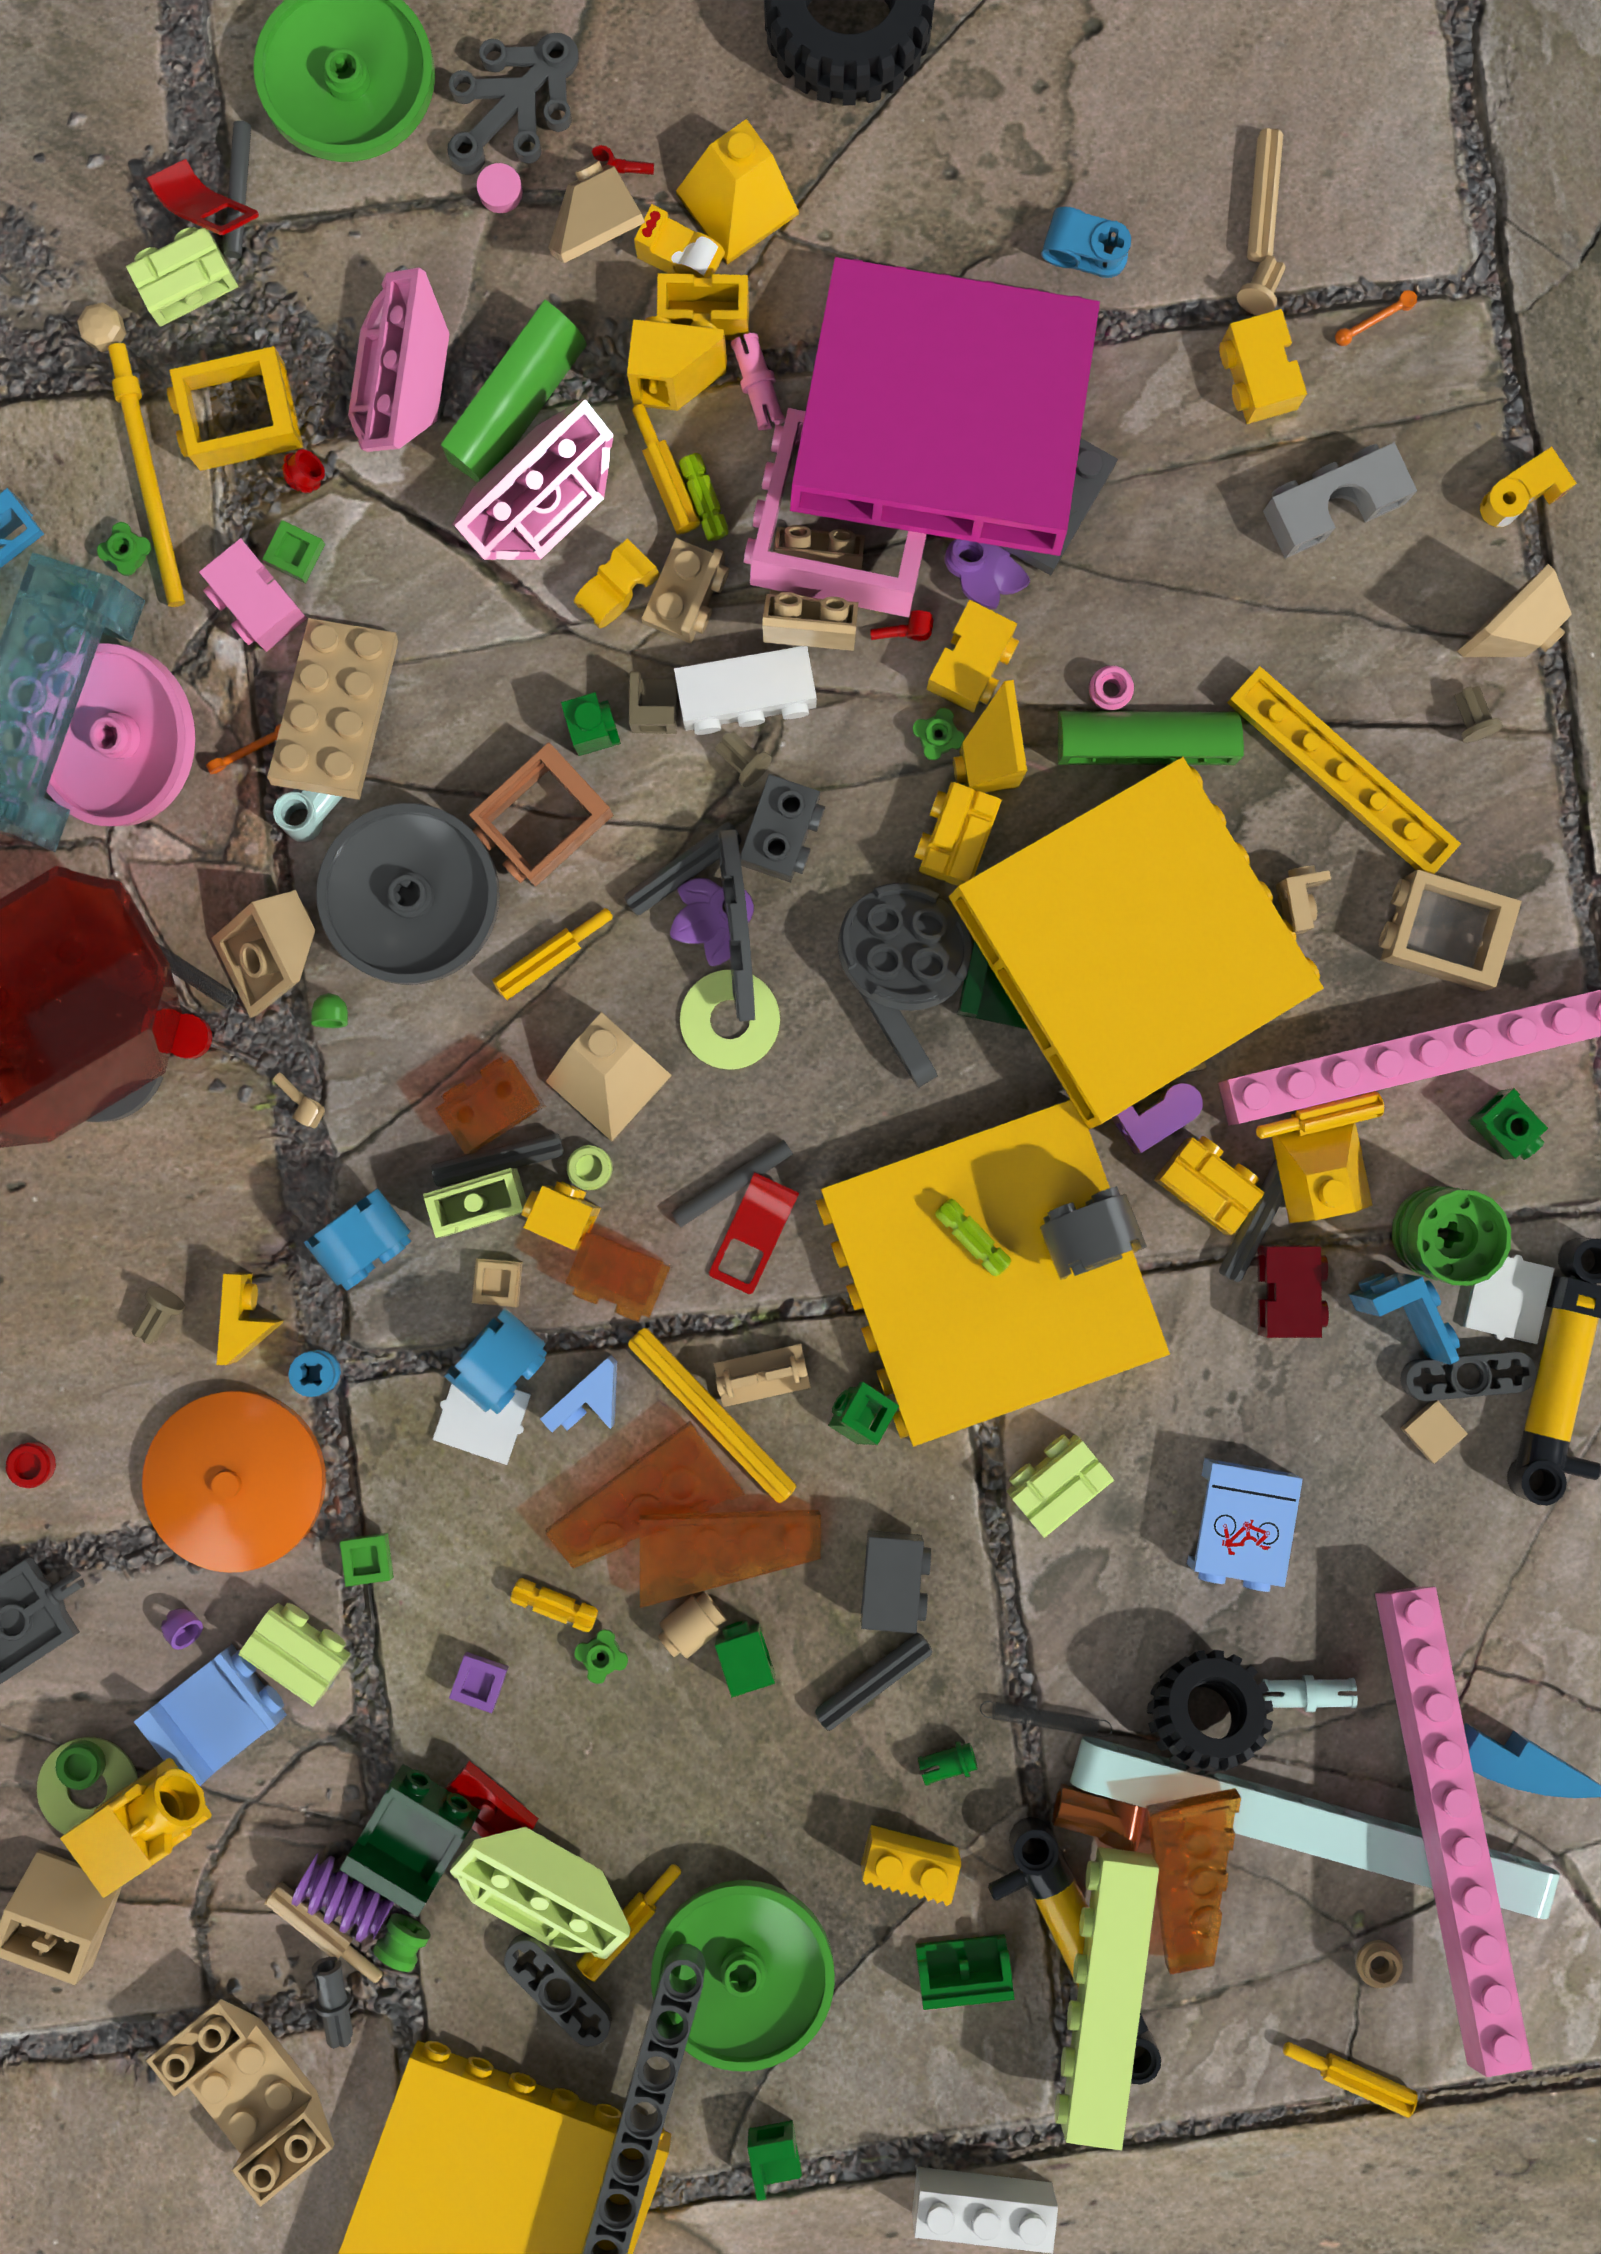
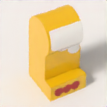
[634,204,725,278]
[1480,446,1577,527]

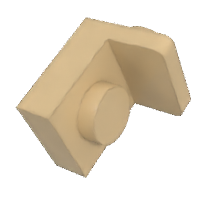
[1276,865,1331,935]

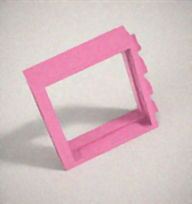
[743,408,927,617]

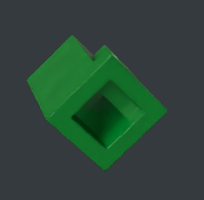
[561,692,621,756]
[1468,1088,1549,1160]
[828,1382,899,1445]

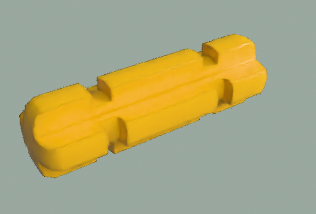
[510,1578,598,1632]

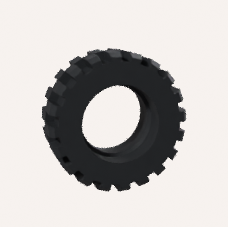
[764,0,935,106]

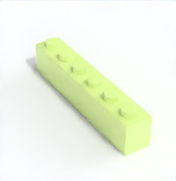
[1055,1847,1159,2151]

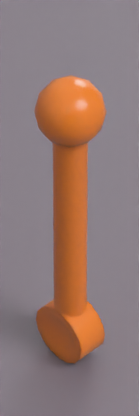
[1335,290,1417,346]
[206,723,281,774]

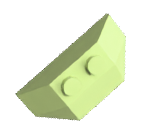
[450,1827,631,1959]

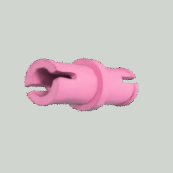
[731,333,785,430]

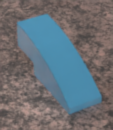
[1464,1723,1601,1798]

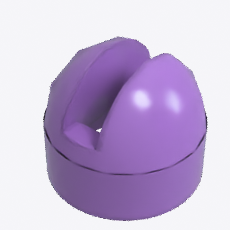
[161,1608,203,1650]

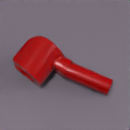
[591,145,654,175]
[870,610,934,642]

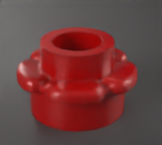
[282,449,325,493]

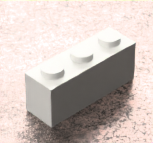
[674,646,817,735]
[912,2167,1058,2254]

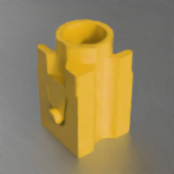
[60,1758,212,1898]

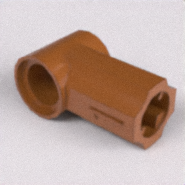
[1052,1784,1148,1852]

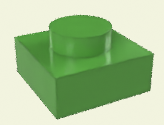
[262,520,325,584]
[340,1533,394,1587]

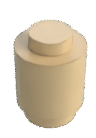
[658,1591,727,1659]

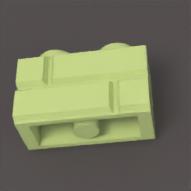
[126,227,238,327]
[423,1168,527,1238]
[1006,1434,1114,1538]
[238,1603,351,1707]

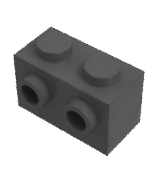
[740,774,825,883]
[860,1530,931,1634]

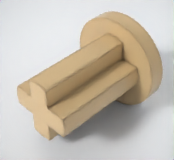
[1237,255,1286,316]

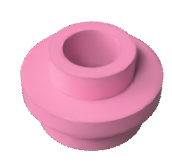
[1089,666,1134,711]

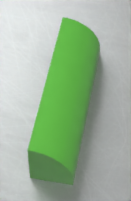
[441,299,587,483]
[1058,711,1244,765]

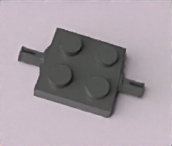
[0,1557,85,1684]

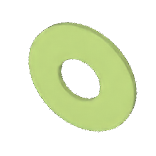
[680,970,780,1070]
[37,1737,138,1834]

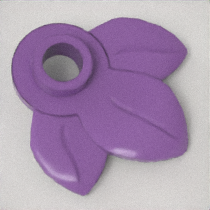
[945,539,1030,609]
[670,878,754,967]

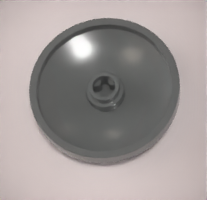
[316,803,500,985]

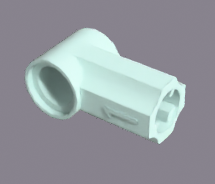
[273,789,342,842]

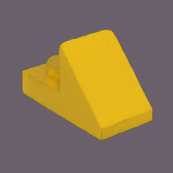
[216,1272,284,1365]

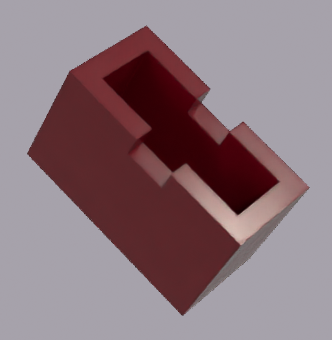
[1257,1246,1329,1338]

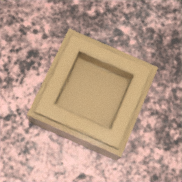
[472,1258,523,1307]
[1401,1400,1468,1464]

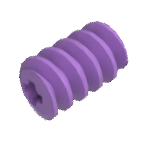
[291,1853,394,1943]

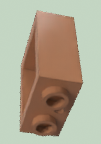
[469,742,614,887]

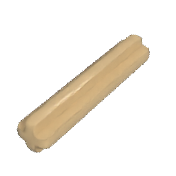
[1247,128,1283,263]

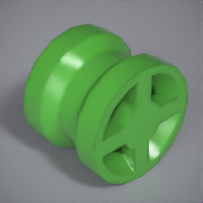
[373,1913,431,1972]

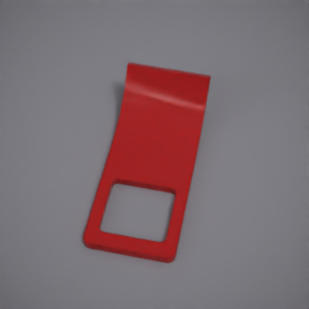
[145,158,259,235]
[709,1172,799,1294]

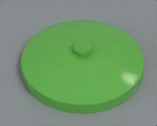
[254,0,435,162]
[651,1880,835,2071]

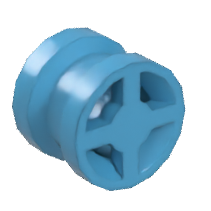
[288,1349,341,1397]

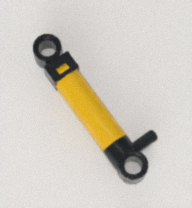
[1507,1238,1601,1506]
[988,1817,1161,2085]

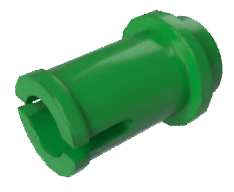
[918,1741,978,1786]

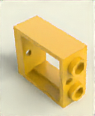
[167,346,304,471]

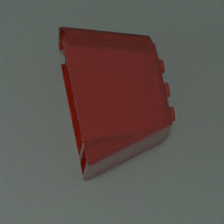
[0,866,182,1148]

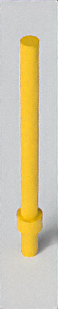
[108,343,186,607]

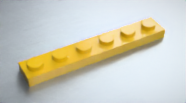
[1227,666,1461,874]

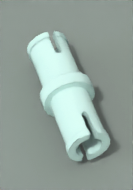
[1261,1675,1358,1712]

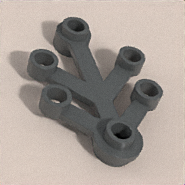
[447,33,579,175]

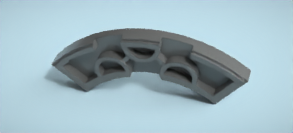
[718,829,755,1021]

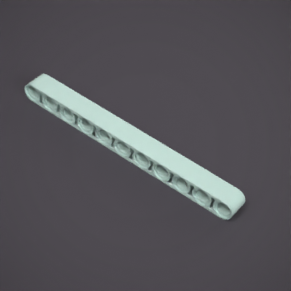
[1070,1736,1560,1919]

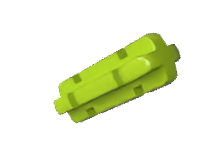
[679,453,729,541]
[935,1199,1011,1276]

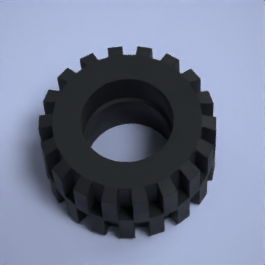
[1147,1650,1273,1775]

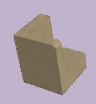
[629,671,677,734]

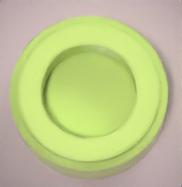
[567,1145,613,1190]

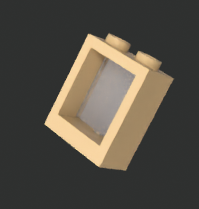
[1379,870,1522,992]

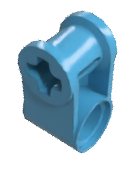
[1041,207,1131,278]

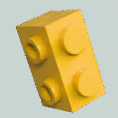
[521,1181,601,1250]

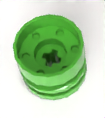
[1392,1186,1511,1286]

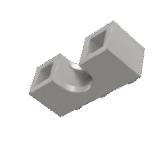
[1263,442,1417,559]

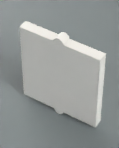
[1462,1255,1554,1344]
[433,1369,531,1465]

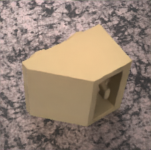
[0,1850,122,1985]

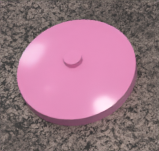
[28,643,195,826]

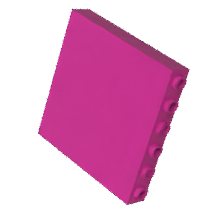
[790,257,1100,556]

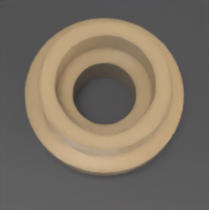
[1356,1940,1403,1988]

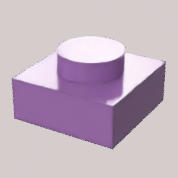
[449,1652,509,1713]

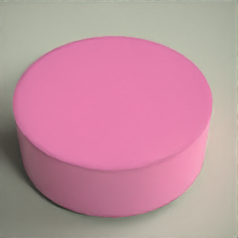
[477,163,523,213]

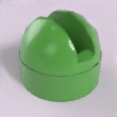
[311,993,348,1028]

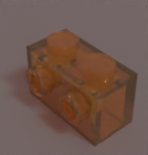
[435,1057,546,1154]
[565,1232,673,1322]

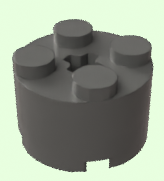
[1040,1186,1147,1280]

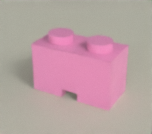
[199,538,307,652]

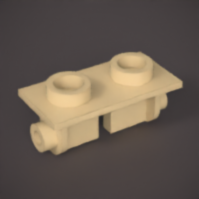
[713,1344,811,1407]

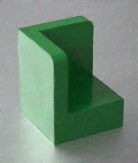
[747,2120,802,2201]

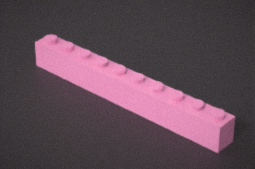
[1218,990,1601,1126]
[1375,1587,1533,2077]

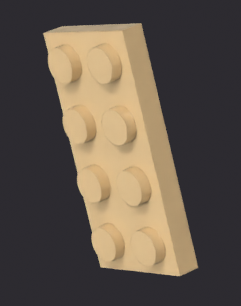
[267,618,398,800]

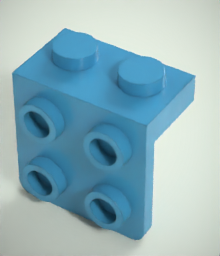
[1348,1272,1460,1365]

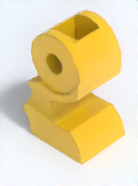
[574,538,660,628]

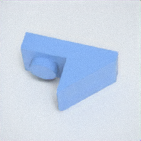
[540,1355,617,1432]

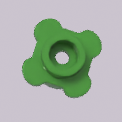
[97,522,151,576]
[913,708,965,760]
[574,1629,628,1684]

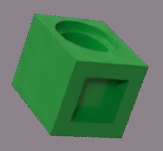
[715,1620,776,1698]

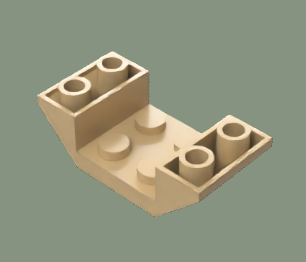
[762,525,865,651]
[146,1999,335,2207]

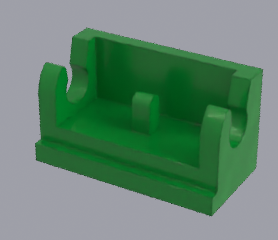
[915,1934,1015,2010]

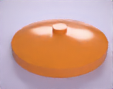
[142,1390,326,1573]

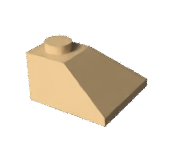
[548,160,645,263]
[1457,564,1572,657]
[211,890,315,1018]
[546,1012,672,1142]

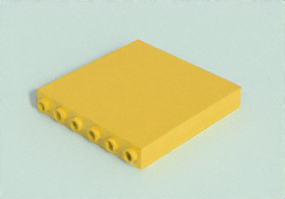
[948,757,1324,1129]
[815,1100,1170,1447]
[338,2040,672,2254]

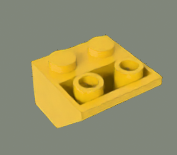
[627,316,727,411]

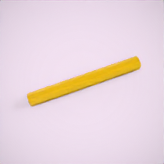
[628,1327,796,1503]

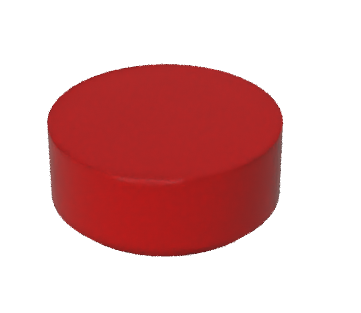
[164,1014,213,1059]
[6,1441,56,1488]

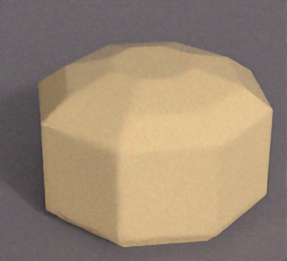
[77,302,126,352]

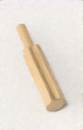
[264,1881,383,1983]

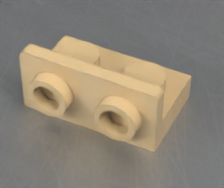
[641,538,730,644]

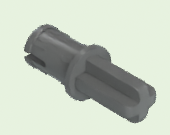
[312,1957,353,2049]

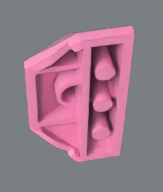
[348,268,450,452]
[452,399,614,560]

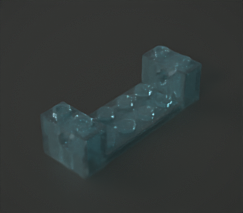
[0,552,145,852]

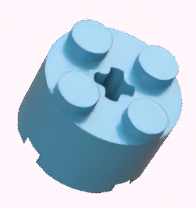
[304,1188,411,1291]
[444,1307,547,1414]

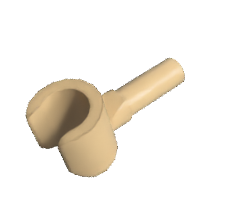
[273,1073,325,1129]

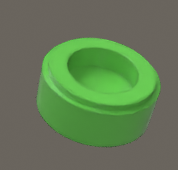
[55,1740,106,1790]

